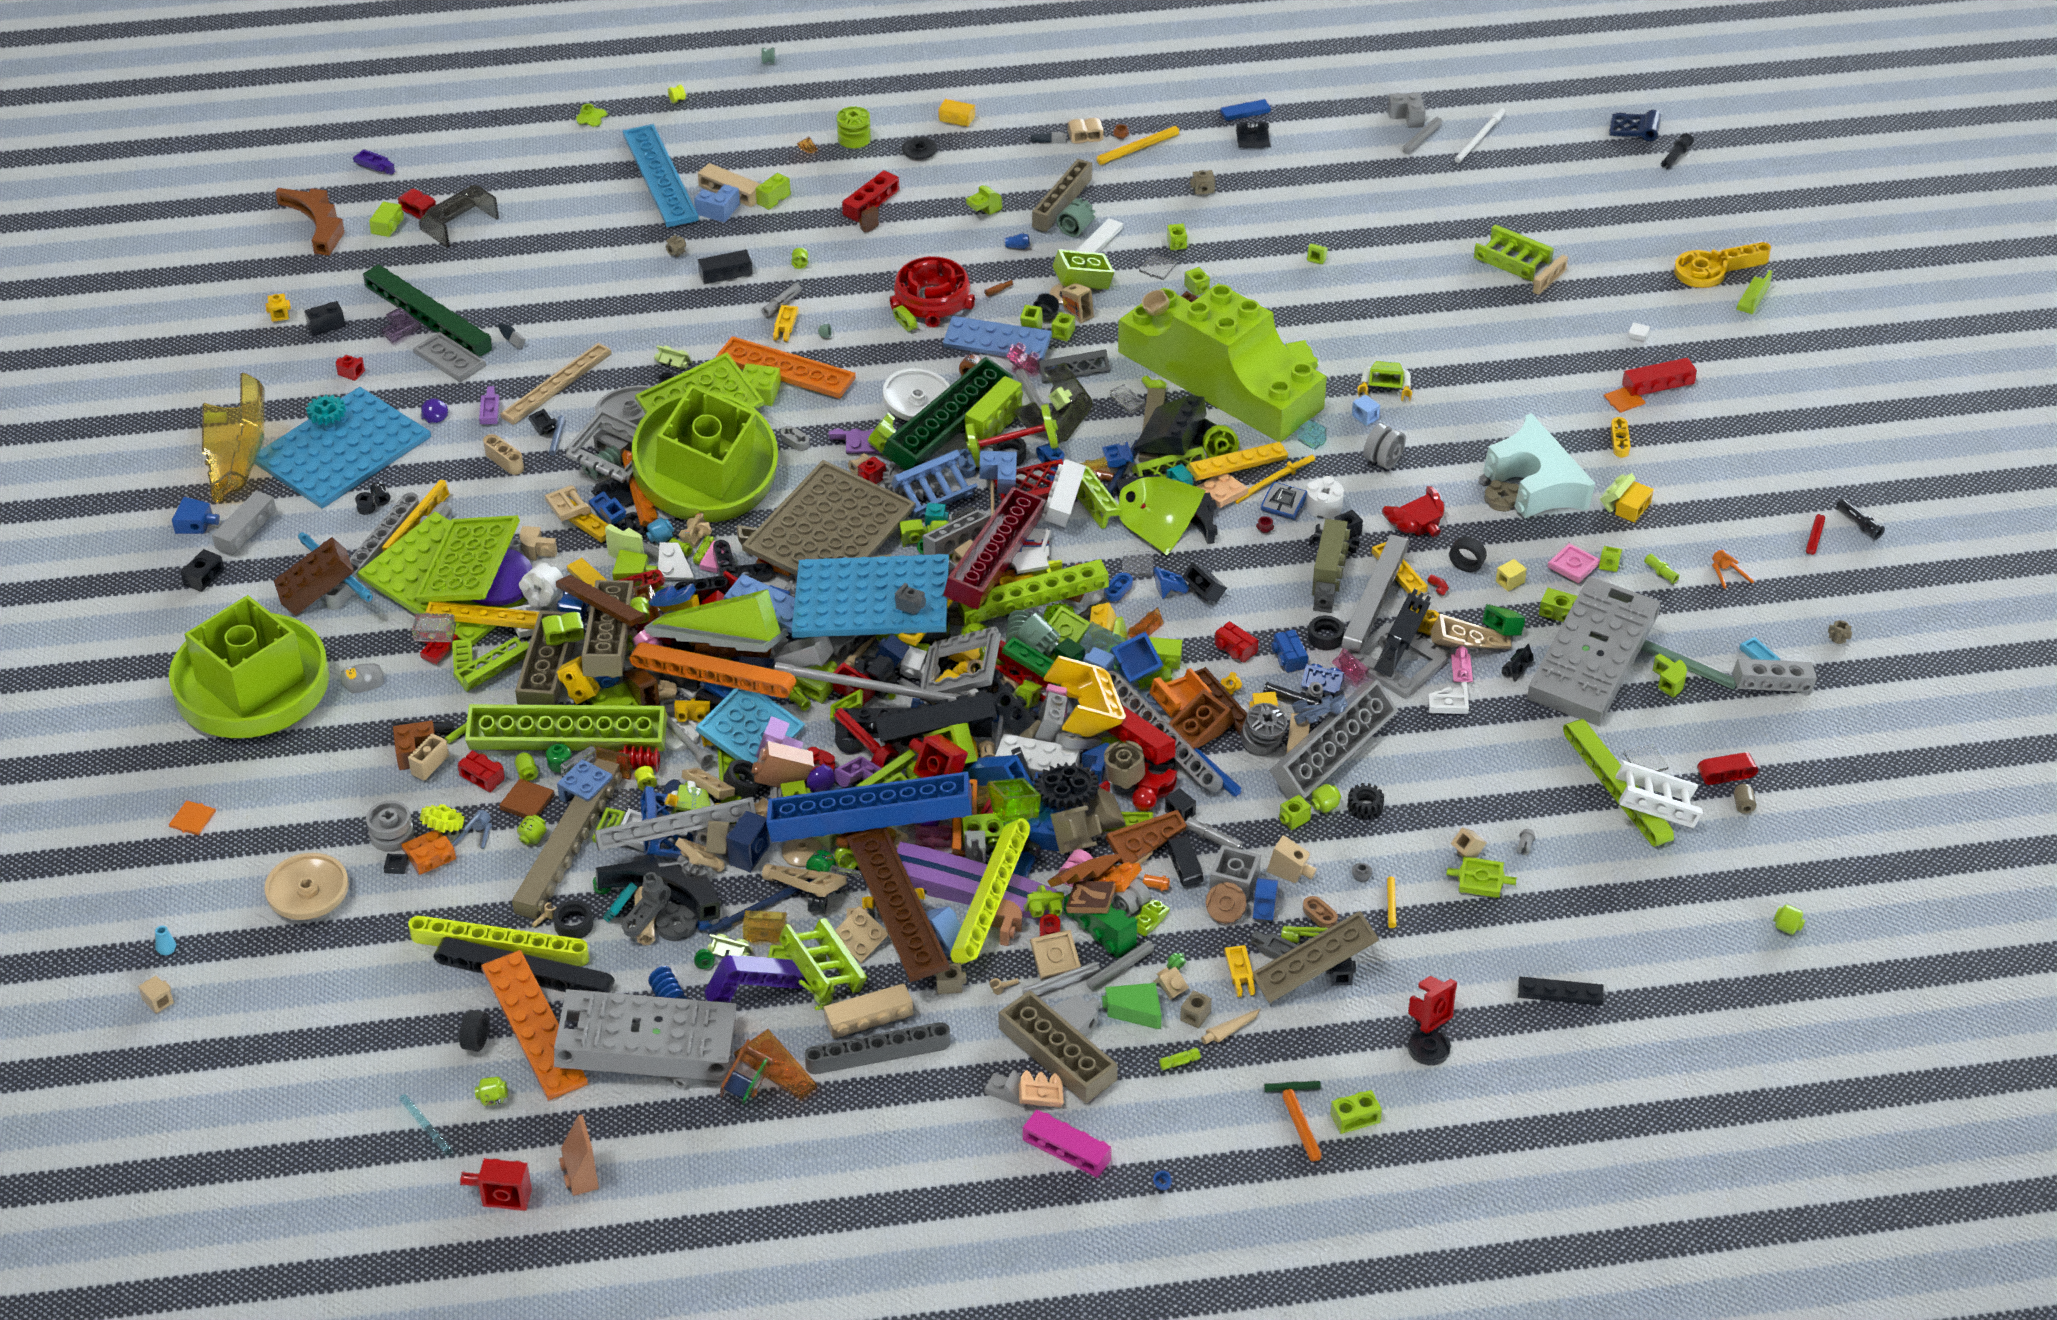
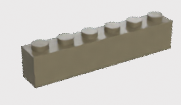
[1032,159,1092,232]

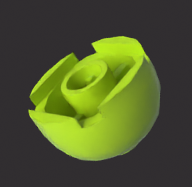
[1203,425,1239,458]

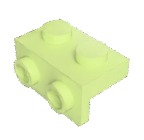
[1599,473,1636,513]

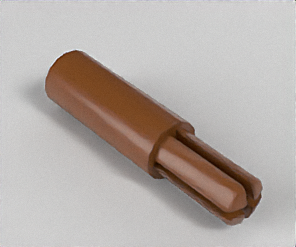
[984,280,1013,297]

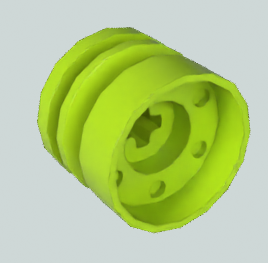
[836,106,871,149]

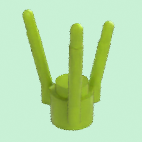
[1281,926,1328,943]
[799,979,835,1010]

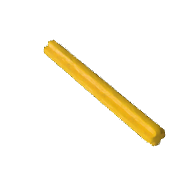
[1096,126,1179,165]

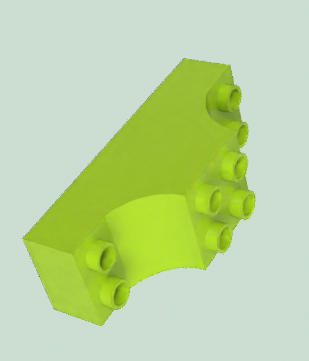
[1118,283,1327,442]

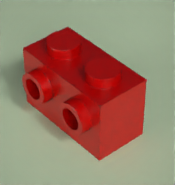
[833,662,875,706]

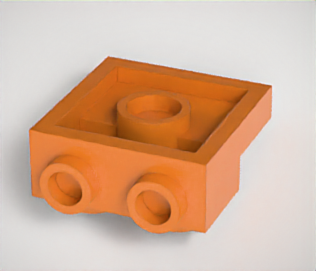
[401,830,456,875]

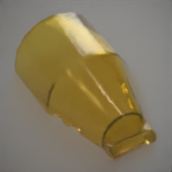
[202,372,265,502]

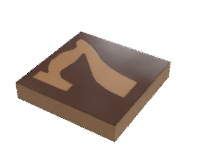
[1066,881,1116,914]

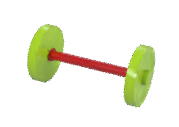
[966,404,1059,468]

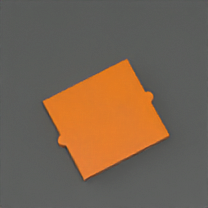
[1603,387,1646,413]
[169,800,216,835]

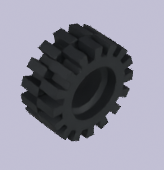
[1347,783,1384,820]

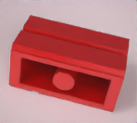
[1214,621,1259,663]
[457,750,505,793]

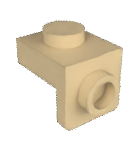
[1153,966,1189,1000]

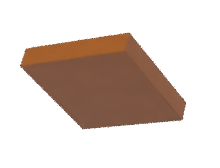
[499,778,555,818]

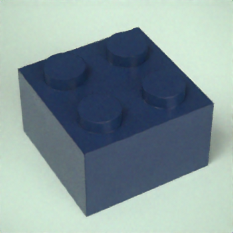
[726,811,770,873]

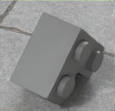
[1387,92,1426,128]

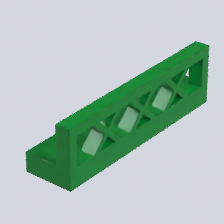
[1002,636,1061,687]

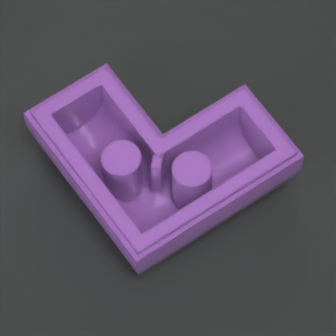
[835,756,882,787]

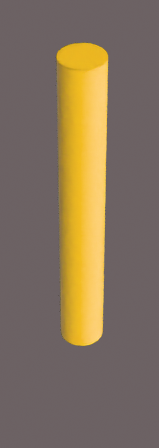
[1387,876,1396,928]

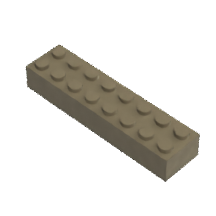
[582,580,634,678]

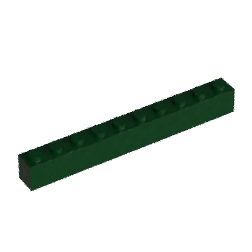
[363,264,492,357]

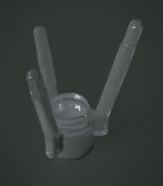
[828,865,863,905]

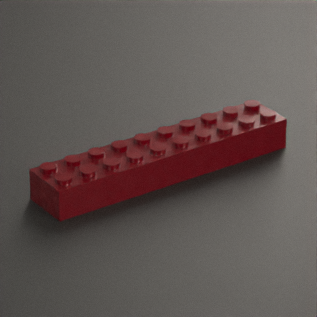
[943,487,1046,610]

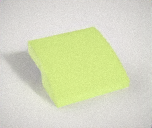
[605,524,644,559]

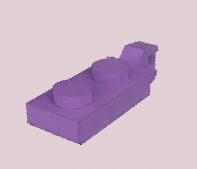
[479,386,500,425]

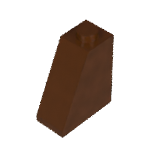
[622,667,660,706]

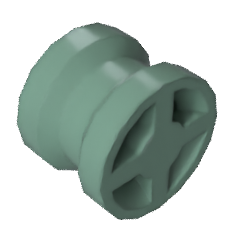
[761,48,775,63]

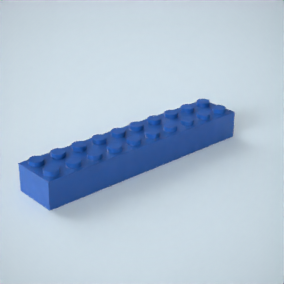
[766,772,972,842]

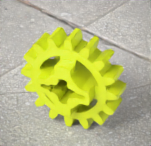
[419,804,465,833]

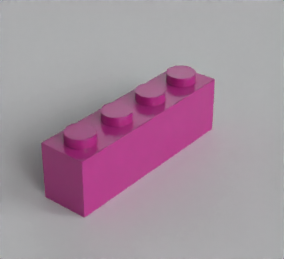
[1023,1109,1112,1178]

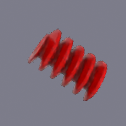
[617,745,660,773]

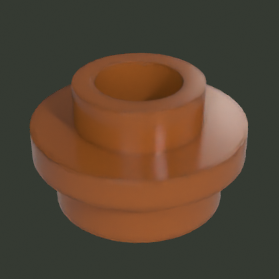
[1113,124,1129,139]

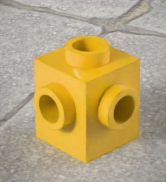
[265,293,291,322]

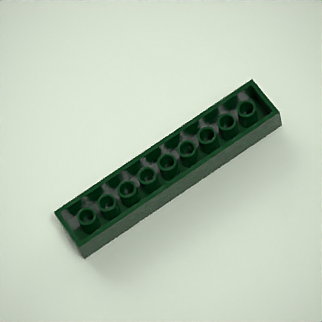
[882,356,1013,470]

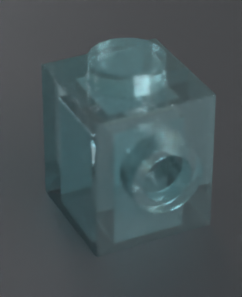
[1298,419,1327,450]

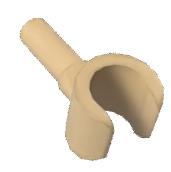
[531,902,557,928]
[989,978,1019,995]

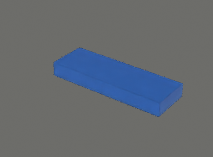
[1220,99,1271,121]

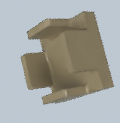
[1050,806,1102,854]

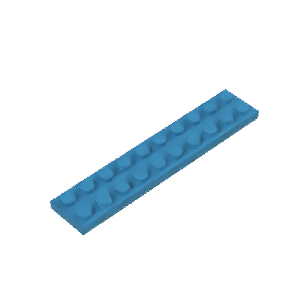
[622,124,699,227]

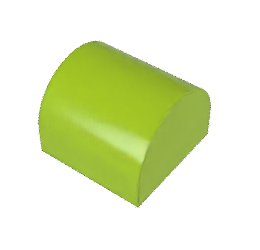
[1307,243,1328,265]

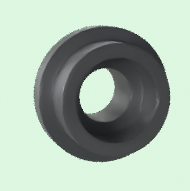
[1352,863,1372,882]

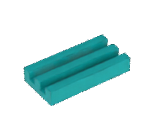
[603,883,637,923]

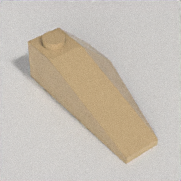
[1431,614,1511,649]

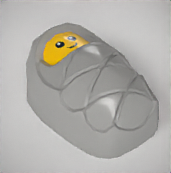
[340,663,384,693]

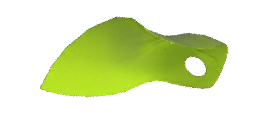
[1119,477,1206,555]

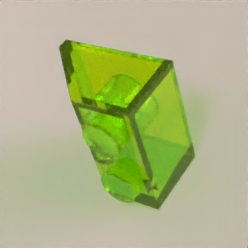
[987,778,1041,822]

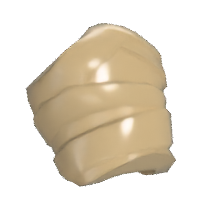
[658,680,677,701]

